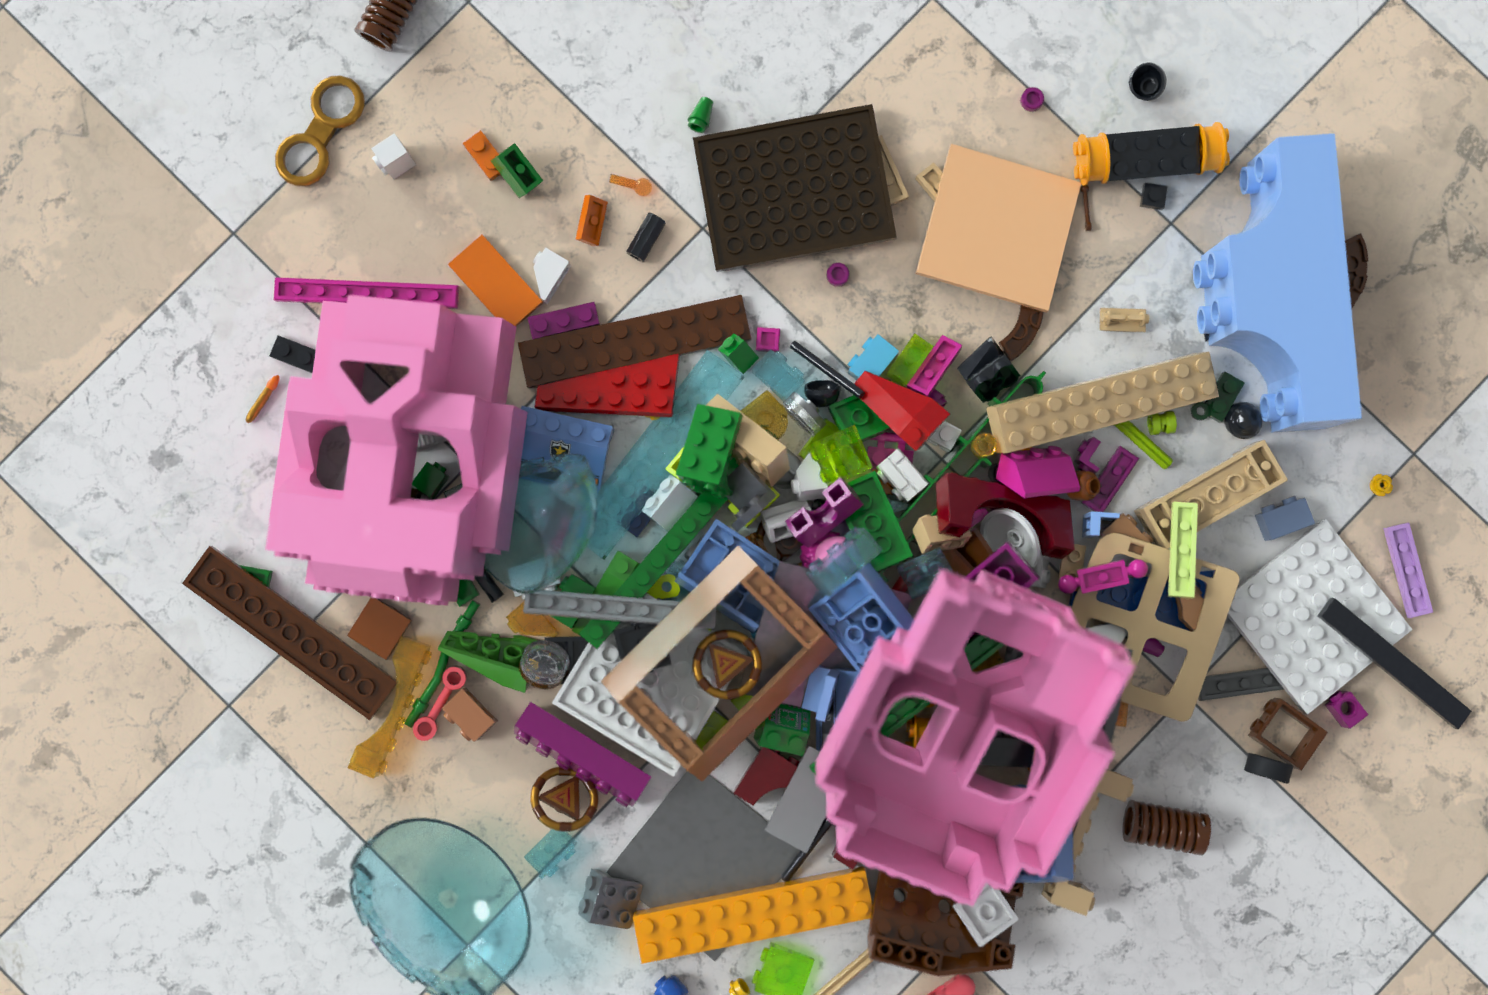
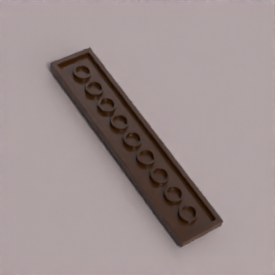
[518,294,751,388]
[182,546,399,720]

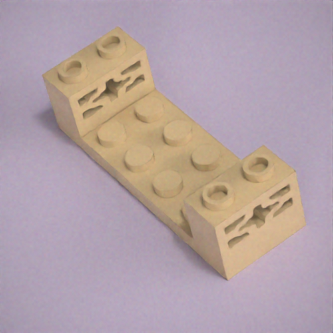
[1134,440,1288,549]
[1041,769,1134,916]

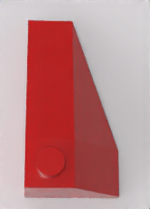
[854,371,950,451]

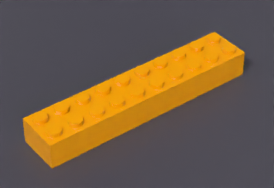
[633,866,873,964]

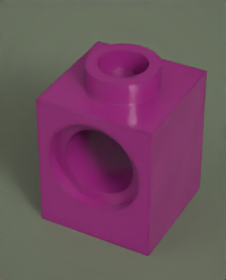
[1325,691,1368,729]

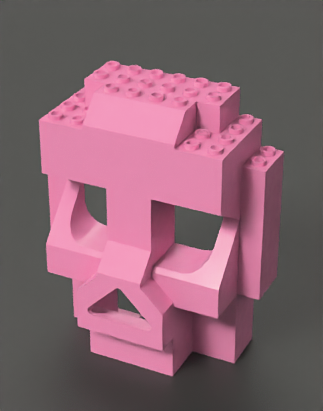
[266,295,528,606]
[816,568,1135,907]

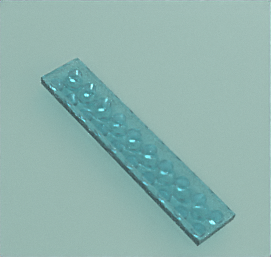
[568,350,745,560]

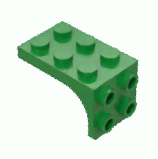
[675,404,743,498]

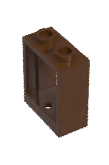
[1248,698,1328,771]

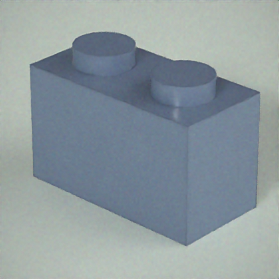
[1255,496,1315,541]

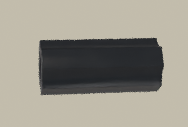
[626,212,666,262]

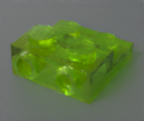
[810,425,873,487]
[752,942,815,995]

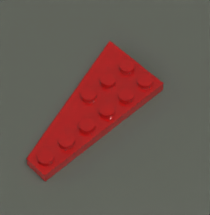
[534,353,680,417]

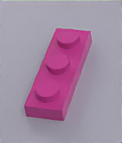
[907,335,962,397]

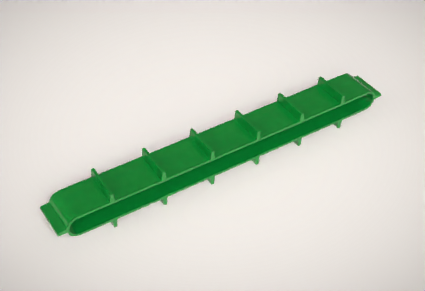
[846,371,1046,583]

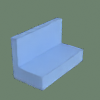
[1082,511,1120,538]
[801,665,840,722]

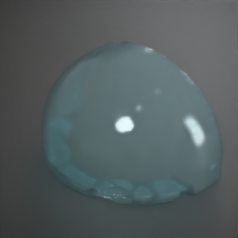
[443,454,599,594]
[349,818,531,995]

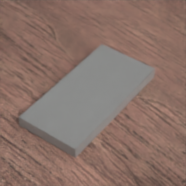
[764,746,827,853]

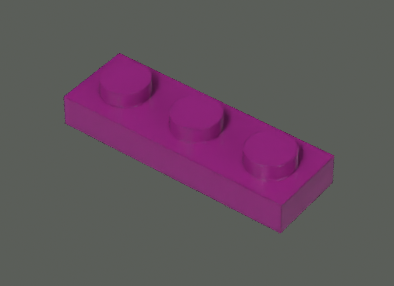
[527,302,600,339]

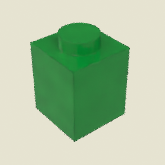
[718,333,759,374]
[412,461,450,499]

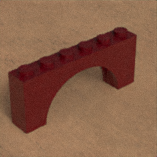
[936,472,1075,560]
[734,747,858,870]

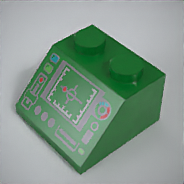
[753,703,811,756]

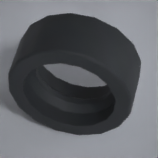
[1244,753,1293,784]

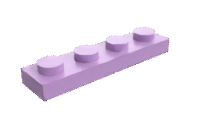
[1383,522,1433,618]

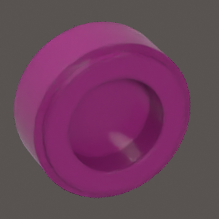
[1020,87,1044,112]
[826,263,850,287]

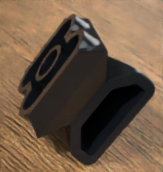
[957,336,1021,403]

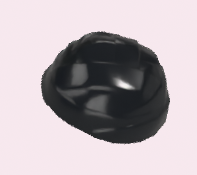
[1129,62,1167,101]
[804,380,841,407]
[1224,402,1262,439]

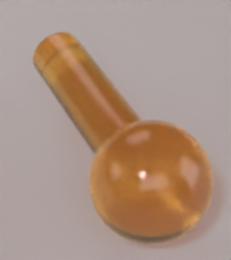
[609,174,652,196]

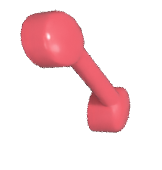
[413,666,467,741]

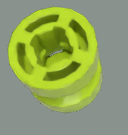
[1147,411,1177,435]

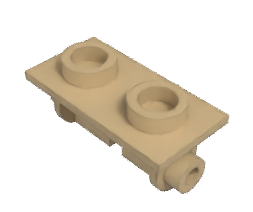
[1100,308,1149,332]
[1057,544,1086,591]

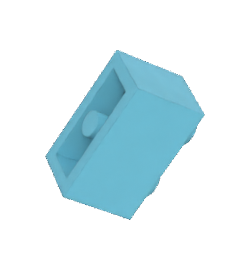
[847,334,899,380]

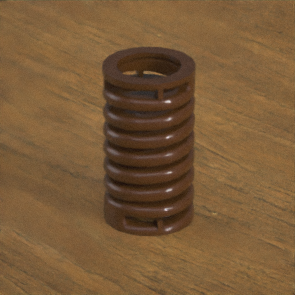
[354,0,417,52]
[1122,800,1211,856]

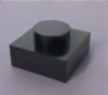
[1140,182,1168,210]

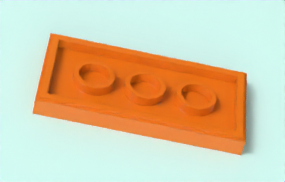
[448,235,543,327]

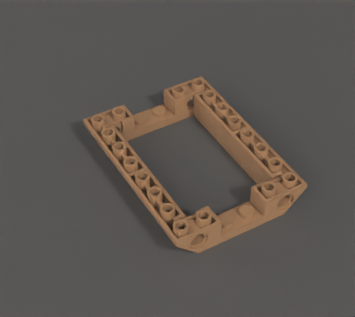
[601,546,838,782]

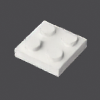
[952,883,1019,947]

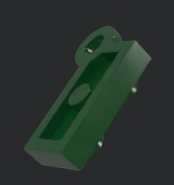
[1191,371,1245,423]

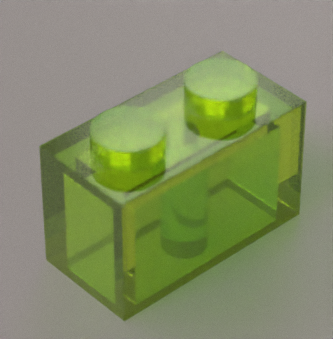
[886,333,934,387]

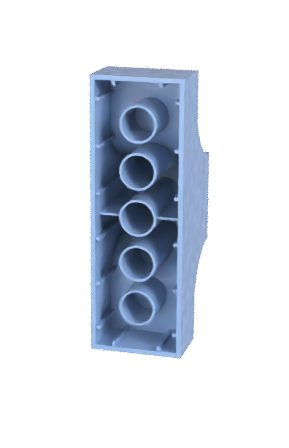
[1193,134,1362,433]

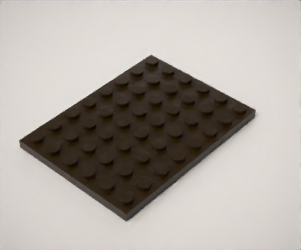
[693,104,897,272]

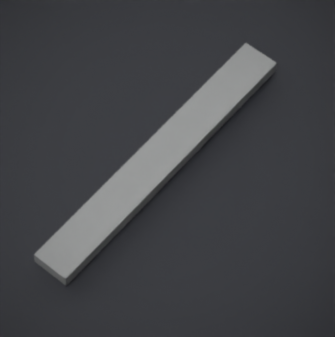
[523,589,717,629]

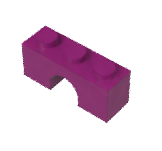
[785,477,864,548]

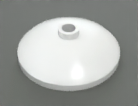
[980,508,1040,568]

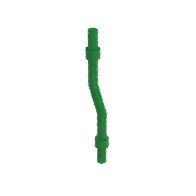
[404,600,480,728]

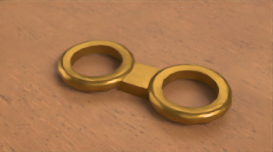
[275,75,365,186]

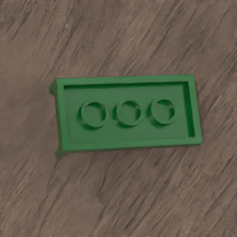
[845,471,913,573]

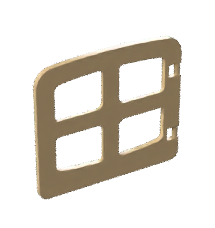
[1071,533,1239,722]

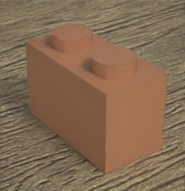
[442,687,498,742]

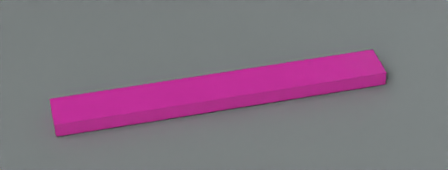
[274,277,459,309]

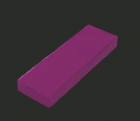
[1081,446,1140,512]

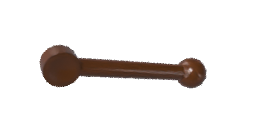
[1080,185,1092,231]

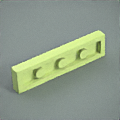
[1168,502,1198,598]

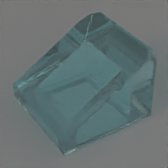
[888,499,909,513]

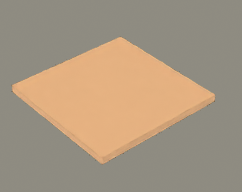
[916,144,1081,313]

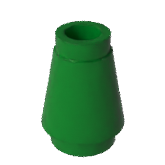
[688,97,713,133]

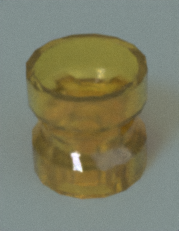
[970,433,997,459]

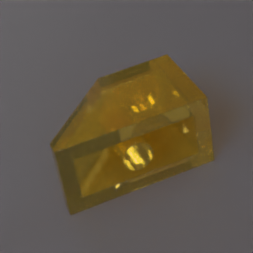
[506,602,560,637]

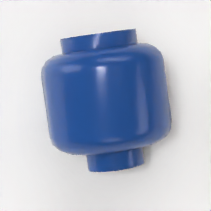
[654,975,689,995]

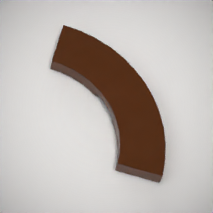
[1345,233,1369,309]
[998,305,1044,362]

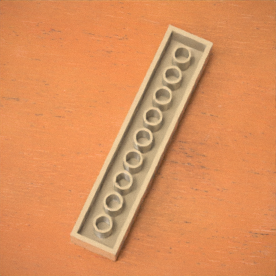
[986,352,1219,453]

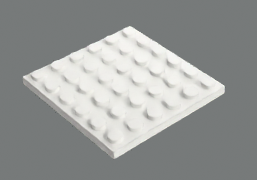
[1227,519,1413,715]
[552,593,747,777]

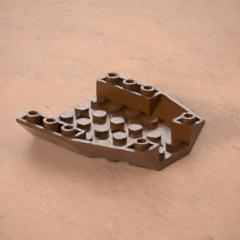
[867,869,1024,977]

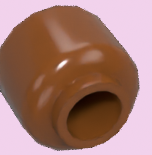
[1067,471,1100,501]

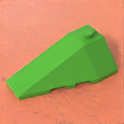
[572,551,640,635]
[438,631,543,693]

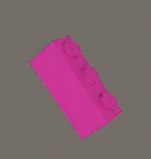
[996,446,1080,498]

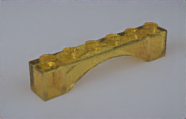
[347,636,432,778]

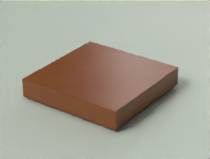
[347,597,412,660]

